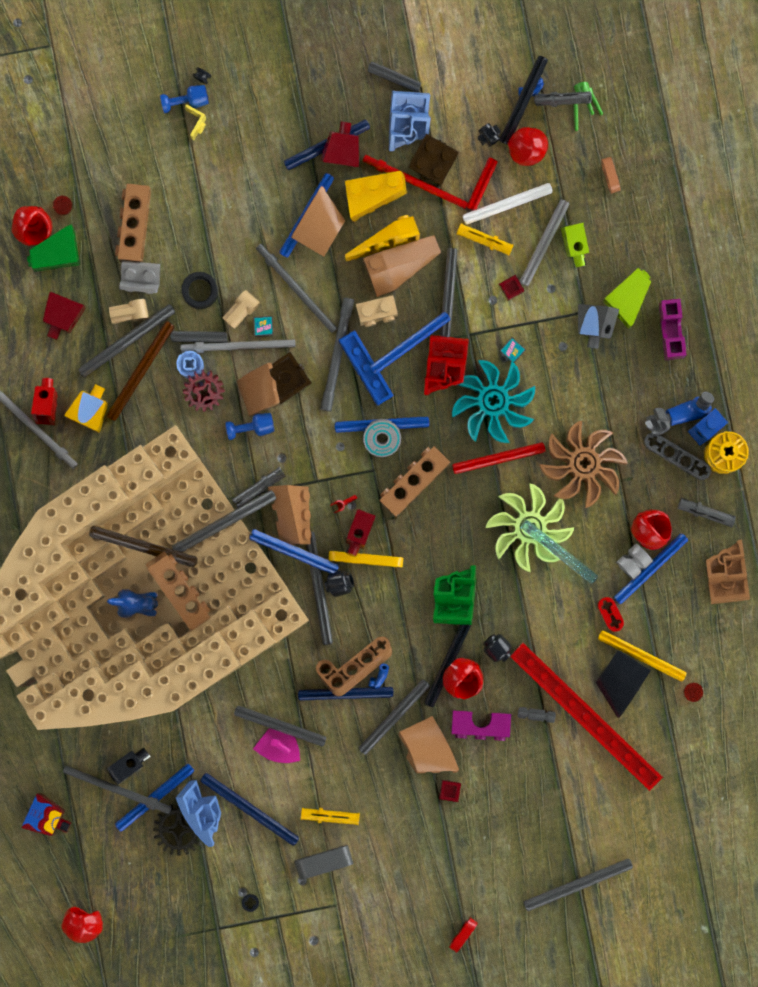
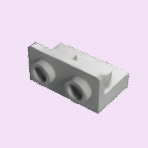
[119,260,160,294]

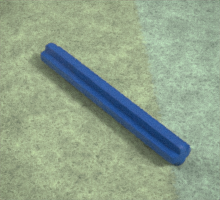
[280,173,334,258]
[370,312,450,374]
[335,417,429,433]
[249,529,339,574]
[614,533,688,604]
[115,764,194,832]

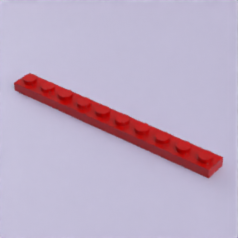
[510,643,663,791]

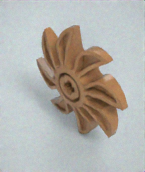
[539,421,628,508]

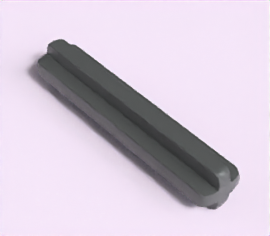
[368,62,421,92]
[171,331,227,343]

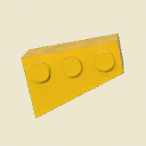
[345,171,407,222]

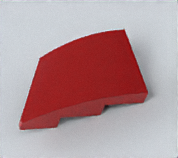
[424,335,469,395]

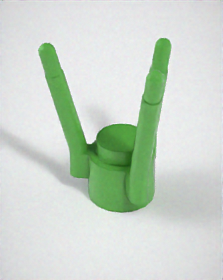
[573,82,603,131]

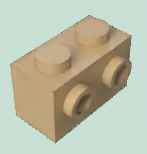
[356,295,398,327]

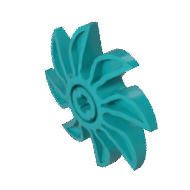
[452,360,535,443]

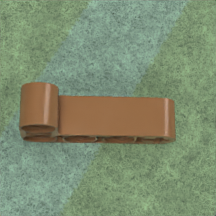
[316,637,392,696]

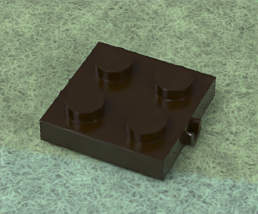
[408,133,459,186]
[269,352,312,405]

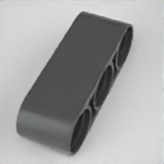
[294,845,354,880]

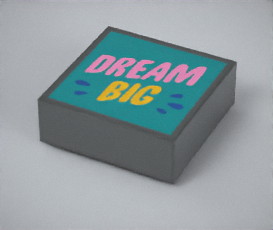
[253,316,274,337]
[499,337,526,363]

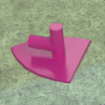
[253,718,300,763]

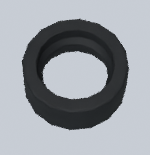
[181,272,218,309]

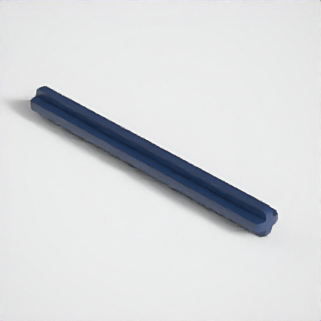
[200,773,299,846]

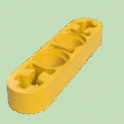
[328,551,404,568]

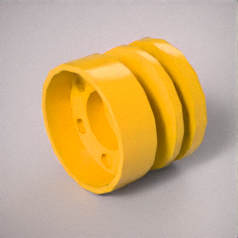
[704,431,749,474]

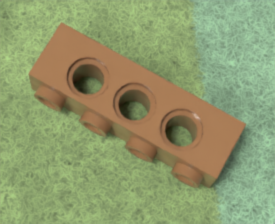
[115,184,151,262]
[380,446,450,517]
[145,551,210,631]

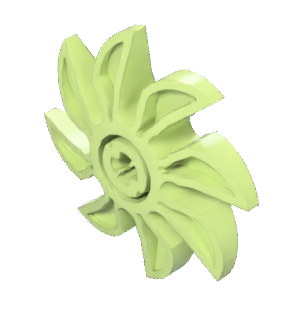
[486,483,574,572]

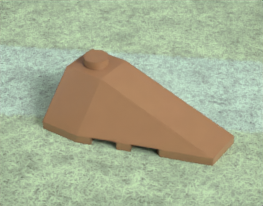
[363,235,441,297]

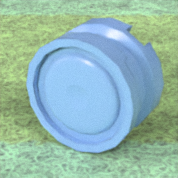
[176,351,204,378]

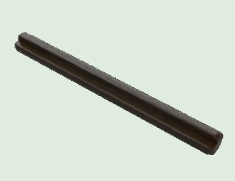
[89,526,198,567]

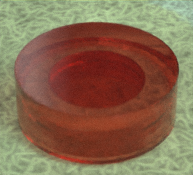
[53,195,73,215]
[683,683,703,702]

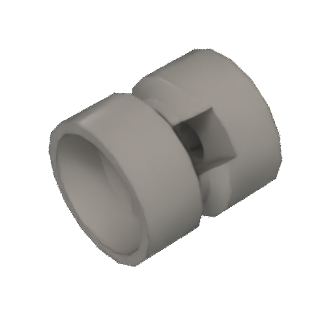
[616,544,653,580]

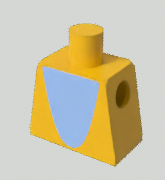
[64,384,108,433]

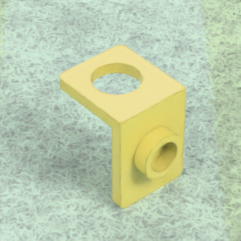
[185,104,206,140]

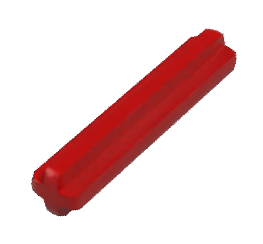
[467,157,498,211]

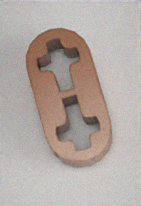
[601,157,620,194]

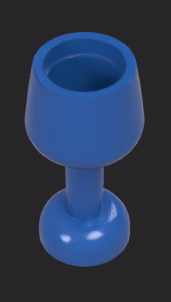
[160,85,209,113]
[226,413,275,441]

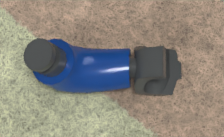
[645,392,714,435]

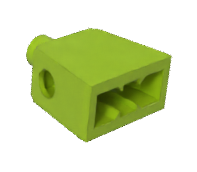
[560,223,589,268]

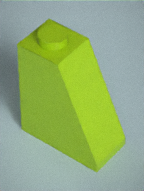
[603,268,651,329]

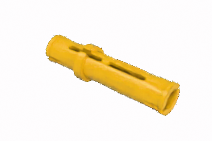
[456,223,514,256]
[301,808,360,825]

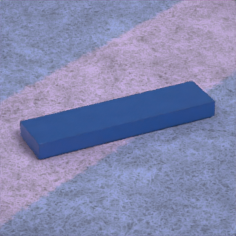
[338,330,394,406]

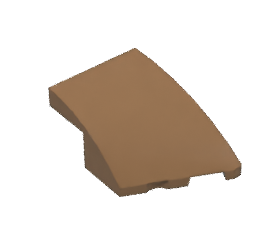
[291,186,345,256]
[237,362,280,417]
[706,540,750,604]
[399,716,459,773]

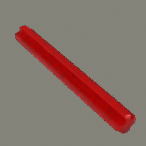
[452,442,546,474]

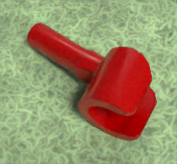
[330,495,357,513]

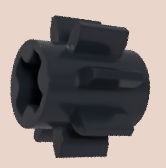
[477,123,501,147]

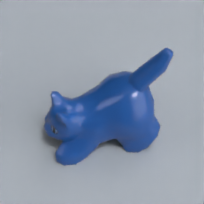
[107,589,158,618]

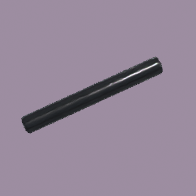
[499,56,548,145]
[424,624,471,707]

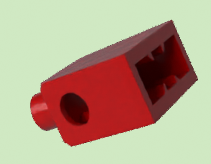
[31,378,58,425]

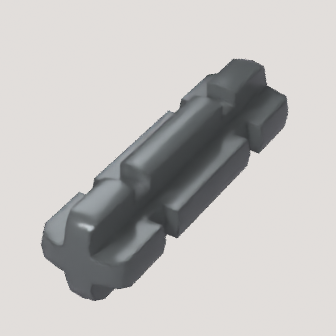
[518,707,556,723]

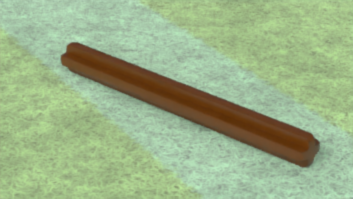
[107,321,174,421]

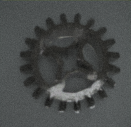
[153,804,201,856]

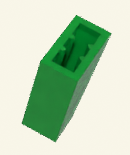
[27,225,80,272]

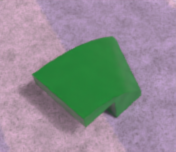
[433,565,476,625]

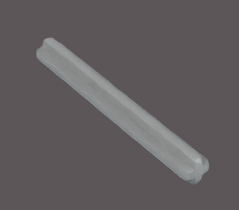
[520,199,569,286]

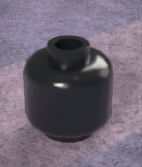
[324,570,354,597]
[483,634,512,662]

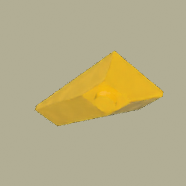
[345,215,420,262]

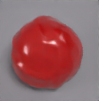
[508,127,548,166]
[12,206,53,246]
[631,509,672,550]
[443,658,484,700]
[61,907,103,943]

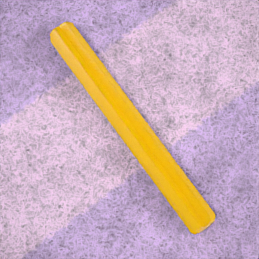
[598,631,687,681]

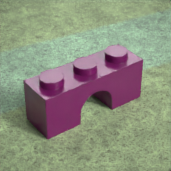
[659,299,687,360]
[451,710,511,741]

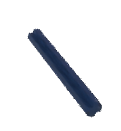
[284,119,370,170]
[298,687,393,700]

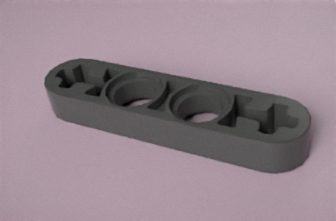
[644,433,711,480]

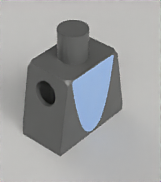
[578,304,619,349]

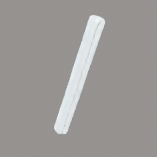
[462,183,552,225]

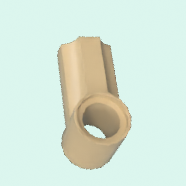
[222,290,260,329]
[109,299,149,324]

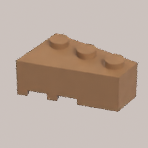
[268,485,311,545]

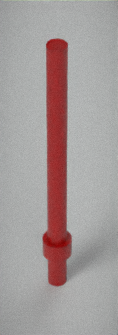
[362,154,468,209]

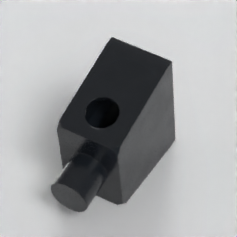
[106,747,150,786]

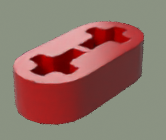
[597,597,624,632]
[449,917,478,953]

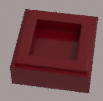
[499,274,525,301]
[439,780,461,802]

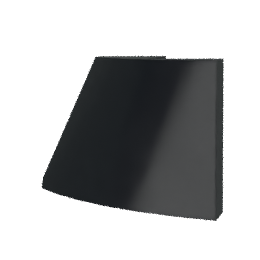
[595,650,651,718]

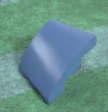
[389,91,431,151]
[176,780,221,847]

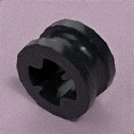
[192,67,212,85]
[242,894,259,912]

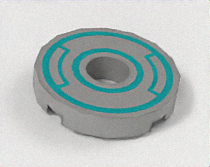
[363,419,401,457]

